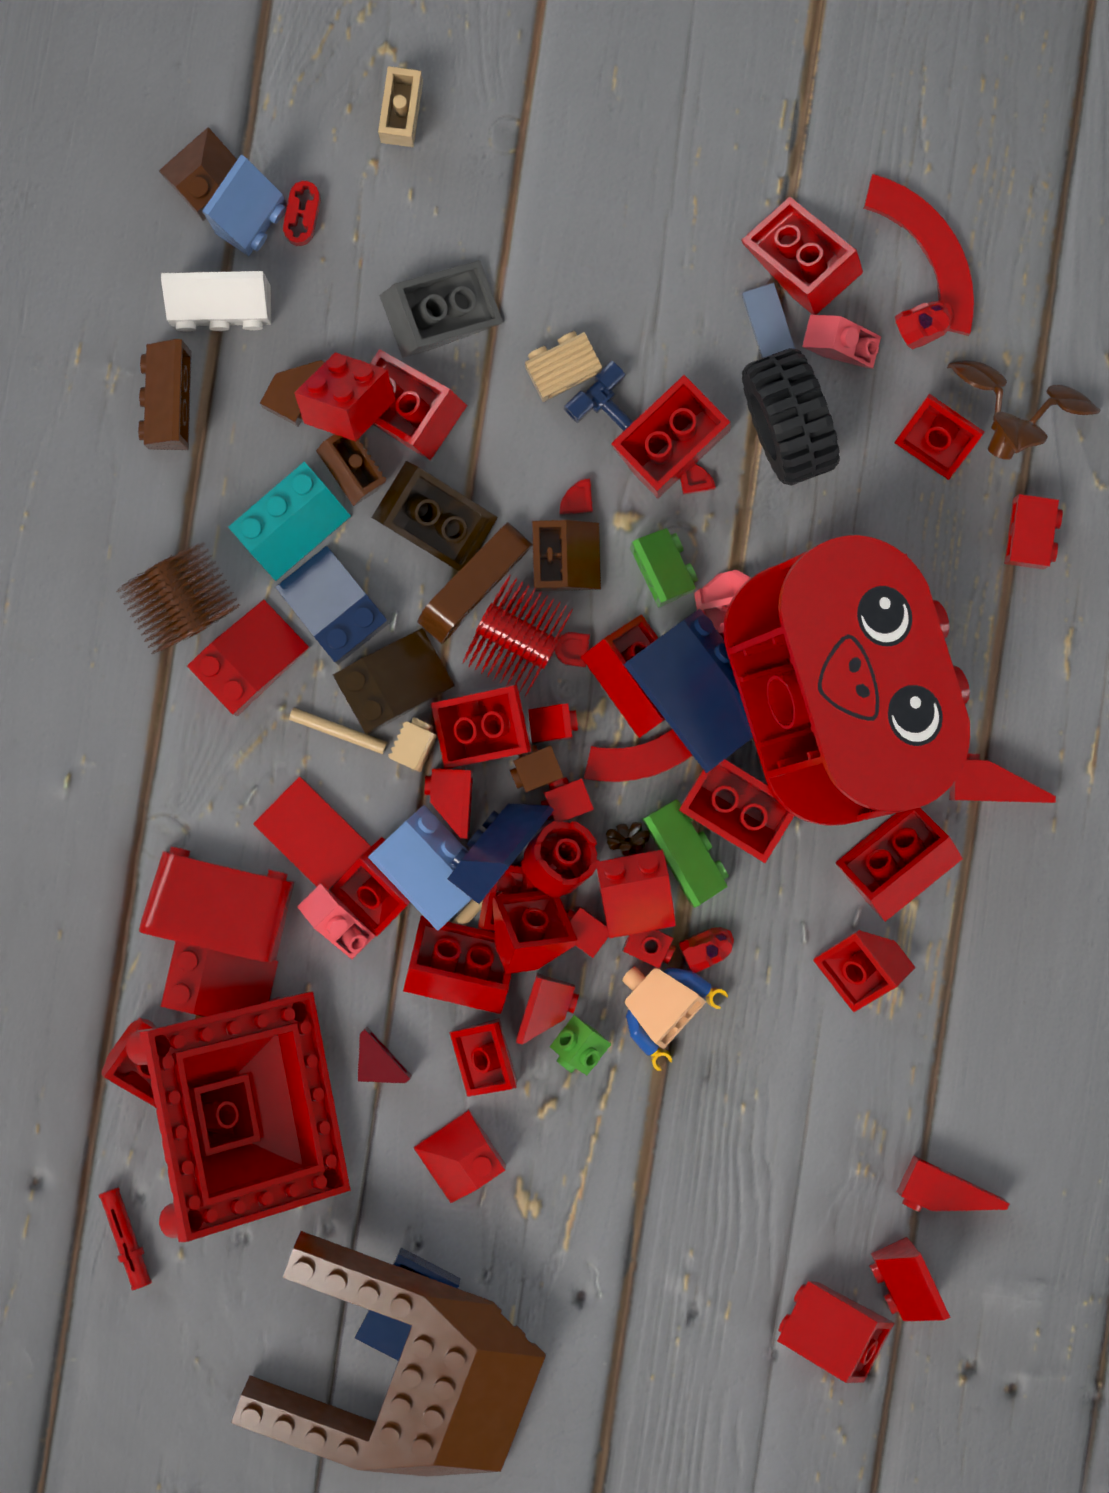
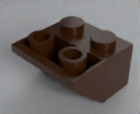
[532,520,601,592]

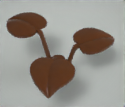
[947,360,1100,460]

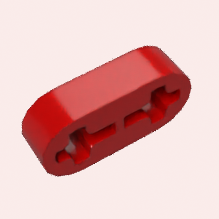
[283,181,321,246]

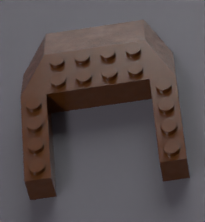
[231,1231,546,1477]

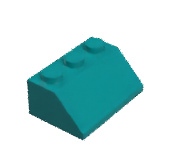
[228,461,352,581]

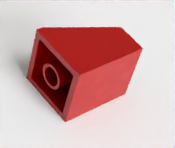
[596,849,676,939]
[777,1281,895,1383]

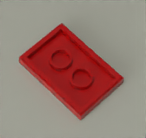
[253,776,371,890]

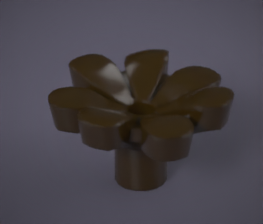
[606,822,650,857]

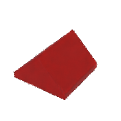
[894,394,985,480]
[449,1018,517,1097]

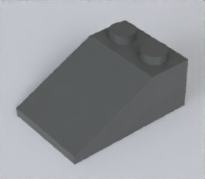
[379,260,503,358]

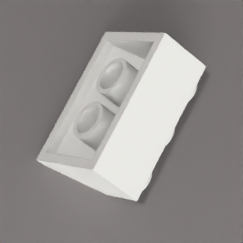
[161,271,271,332]

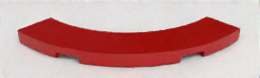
[863,174,974,336]
[584,729,693,782]

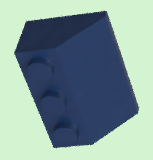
[447,803,554,904]

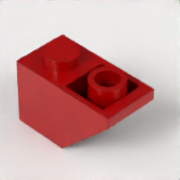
[528,703,578,744]

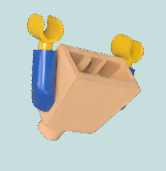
[622,967,728,1071]

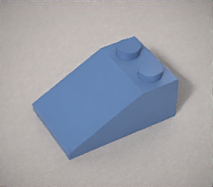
[203,155,286,256]

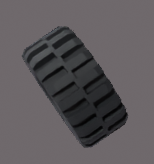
[742,348,840,486]

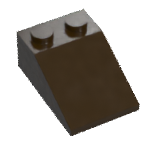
[371,461,498,571]
[333,628,455,735]

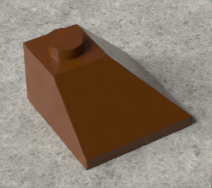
[159,127,237,221]

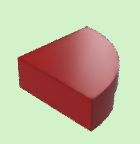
[680,464,716,495]
[560,478,593,515]

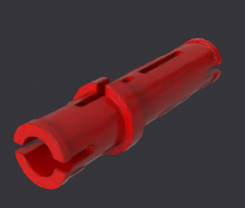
[98,1187,152,1291]

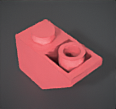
[802,315,881,368]
[297,883,375,959]

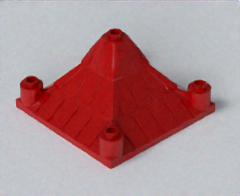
[127,991,351,1242]

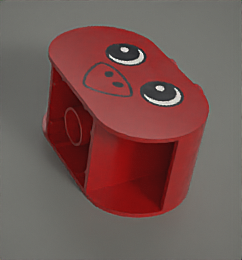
[723,535,970,826]

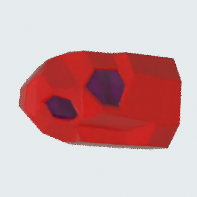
[895,301,954,349]
[678,927,734,973]

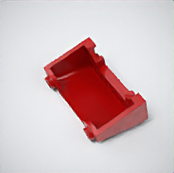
[139,846,295,963]

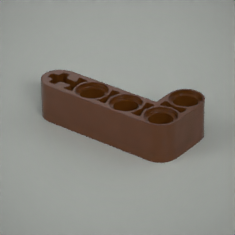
[417,522,533,644]

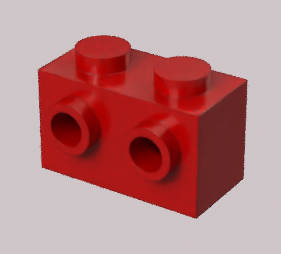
[1004,494,1063,570]

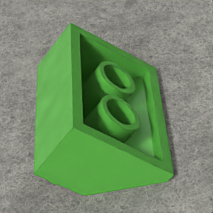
[642,799,729,908]

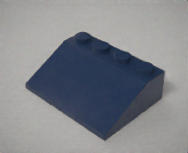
[624,609,753,773]

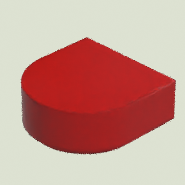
[555,632,590,668]

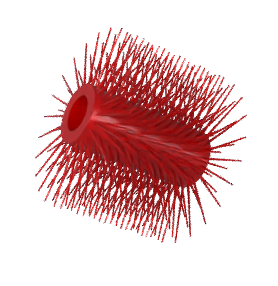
[462,575,573,698]

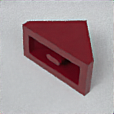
[358,1027,412,1083]

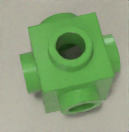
[550,1015,611,1076]

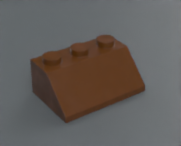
[138,339,192,450]

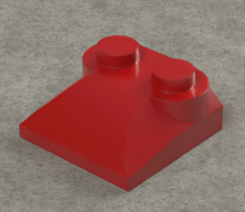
[101,1018,157,1108]

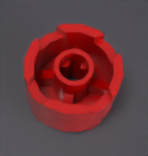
[521,821,599,897]

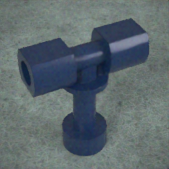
[564,361,633,431]

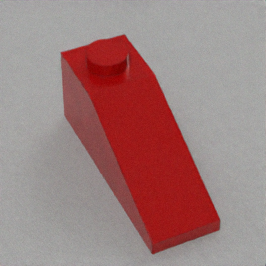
[949,753,1056,803]
[896,1155,1010,1212]

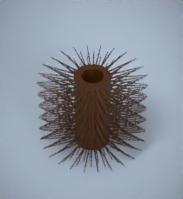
[116,542,240,654]

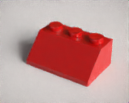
[611,375,731,499]
[581,614,665,738]
[679,760,794,863]
[835,808,963,922]
[403,916,511,1014]

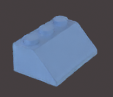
[368,805,472,931]

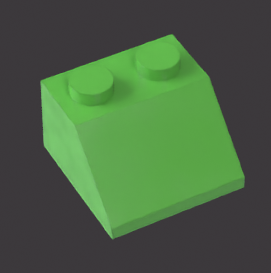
[630,528,698,608]

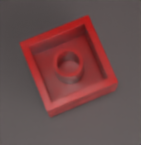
[294,352,396,442]

